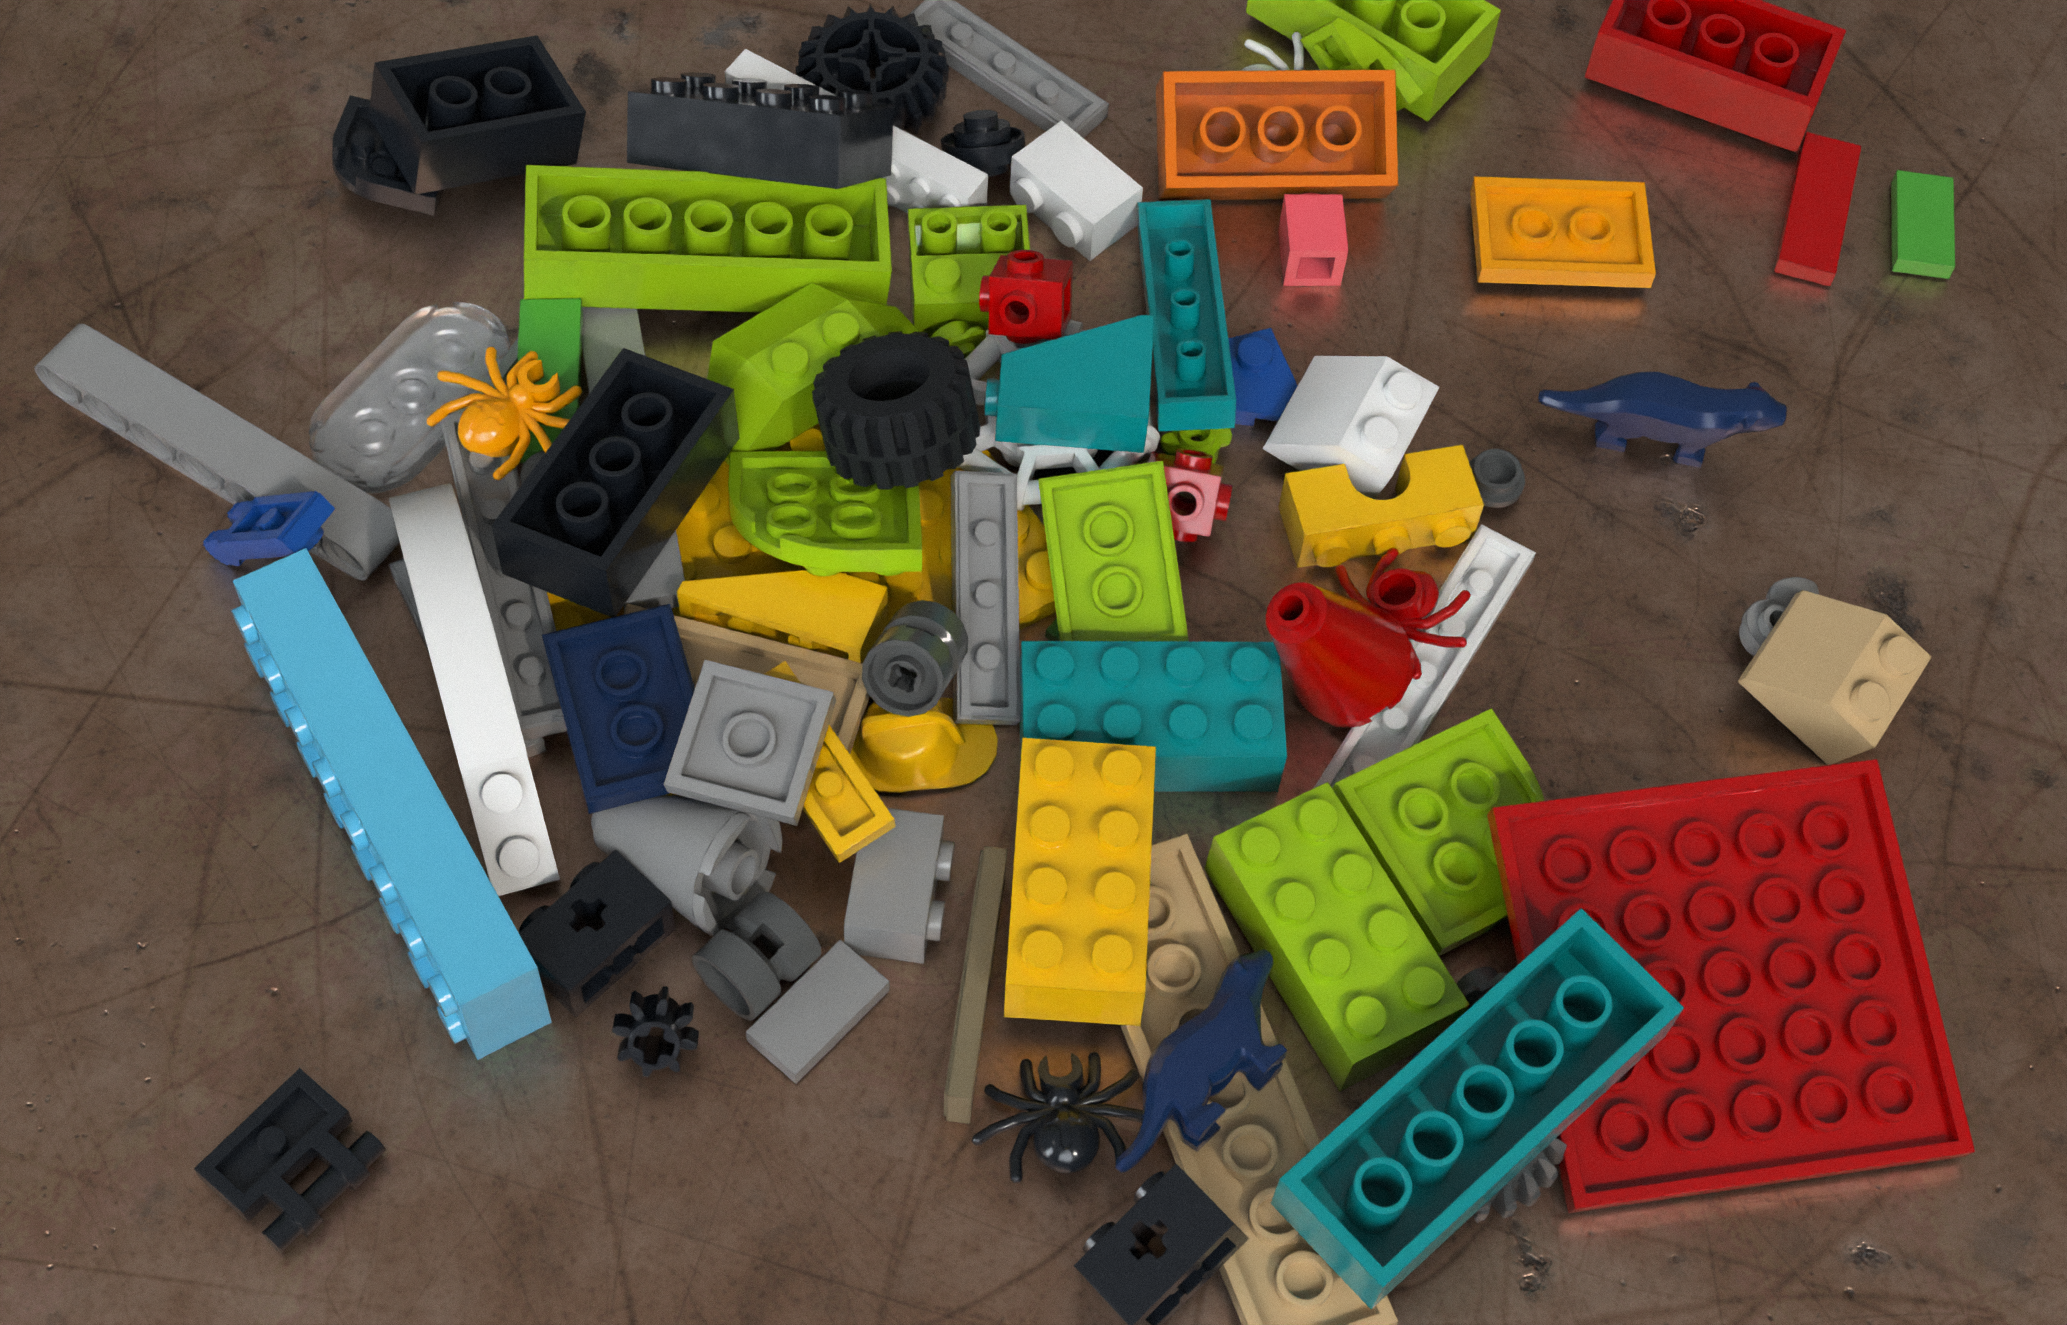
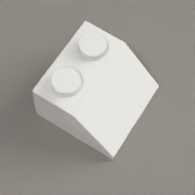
[1262,356,1439,499]

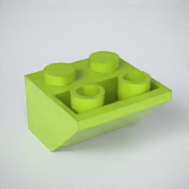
[908,205,1030,338]

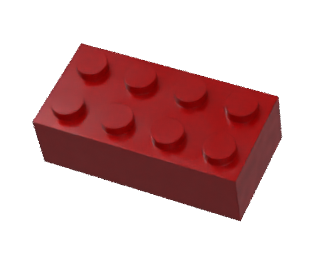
[1585,0,1846,153]

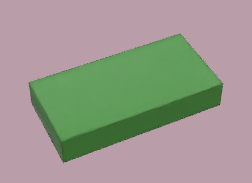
[1891,170,1955,279]

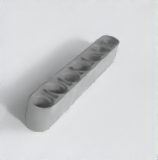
[34,323,400,581]

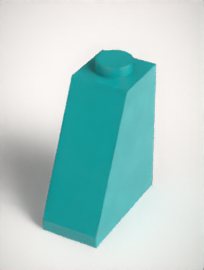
[984,315,1154,453]

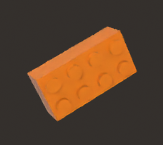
[1156,70,1398,201]

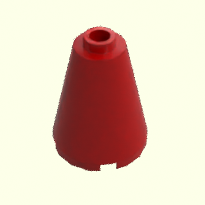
[1266,582,1415,727]

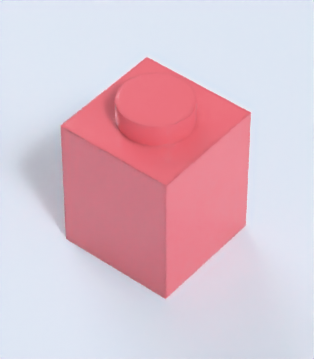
[1278,193,1348,286]

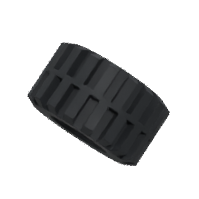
[812,331,980,490]

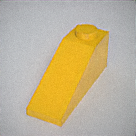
[677,570,888,663]

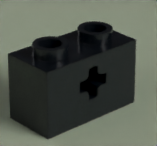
[519,850,675,1018]
[1074,1164,1249,1325]

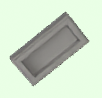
[746,940,890,1084]

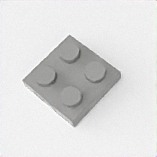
[663,660,836,826]

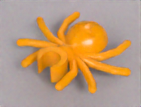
[426,346,582,480]

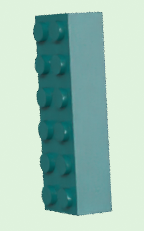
[1271,908,1684,1309]

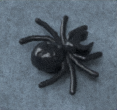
[972,1052,1142,1184]

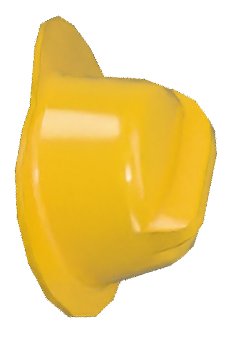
[850,697,998,793]

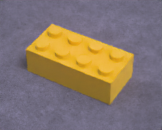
[1004,738,1156,1026]

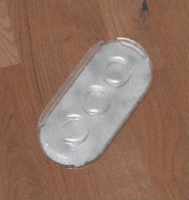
[309,302,511,494]

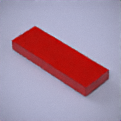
[1774,132,1862,286]

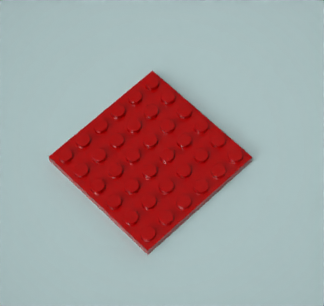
[1487,759,1975,1213]

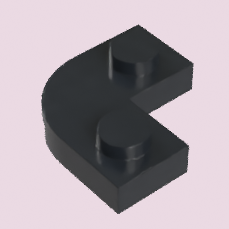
[332,95,444,216]

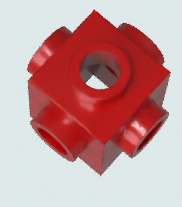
[979,250,1073,344]
[1148,448,1233,542]

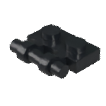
[194,1068,386,1253]

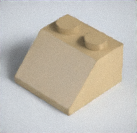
[1737,590,1932,765]

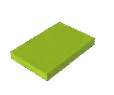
[1038,461,1189,641]

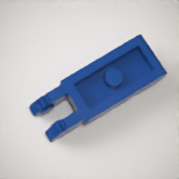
[203,491,335,566]

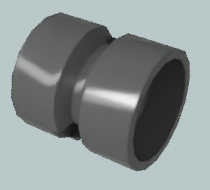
[862,600,968,717]
[692,891,821,1021]

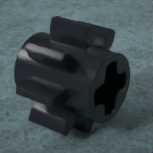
[612,986,699,1077]

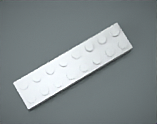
[725,49,988,213]

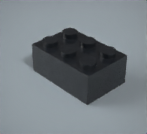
[369,35,586,195]

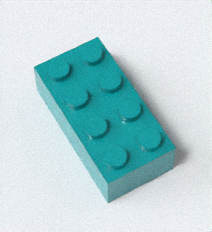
[1019,641,1287,792]

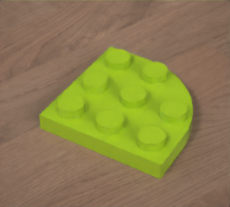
[728,451,922,576]
[1332,708,1545,956]

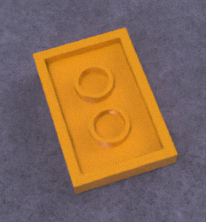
[1470,176,1656,288]

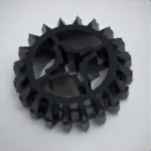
[796,3,949,134]

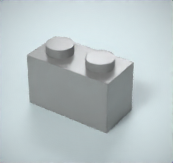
[844,808,955,964]

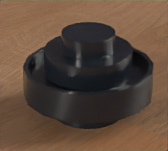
[940,110,1026,177]

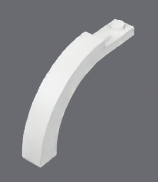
[389,483,560,896]

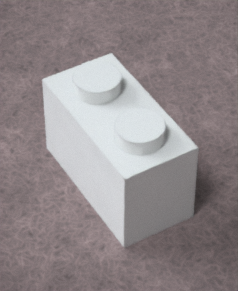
[1010,120,1143,261]

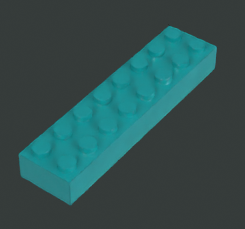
[1138,199,1236,431]

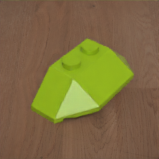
[707,283,920,465]

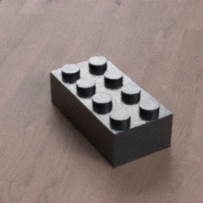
[627,72,894,189]
[491,348,739,618]

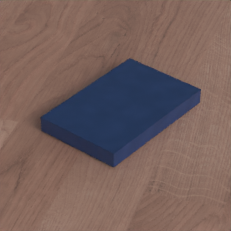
[542,604,695,814]

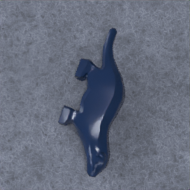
[1538,372,1787,468]
[1115,949,1287,1173]

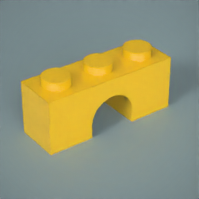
[1278,444,1484,568]

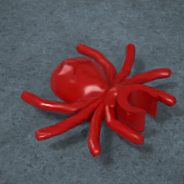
[1335,548,1471,680]

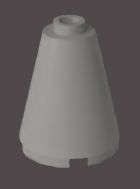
[591,794,783,936]

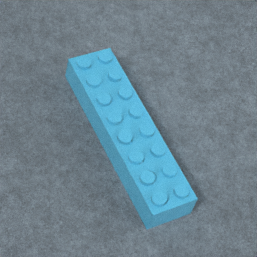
[231,548,552,1060]

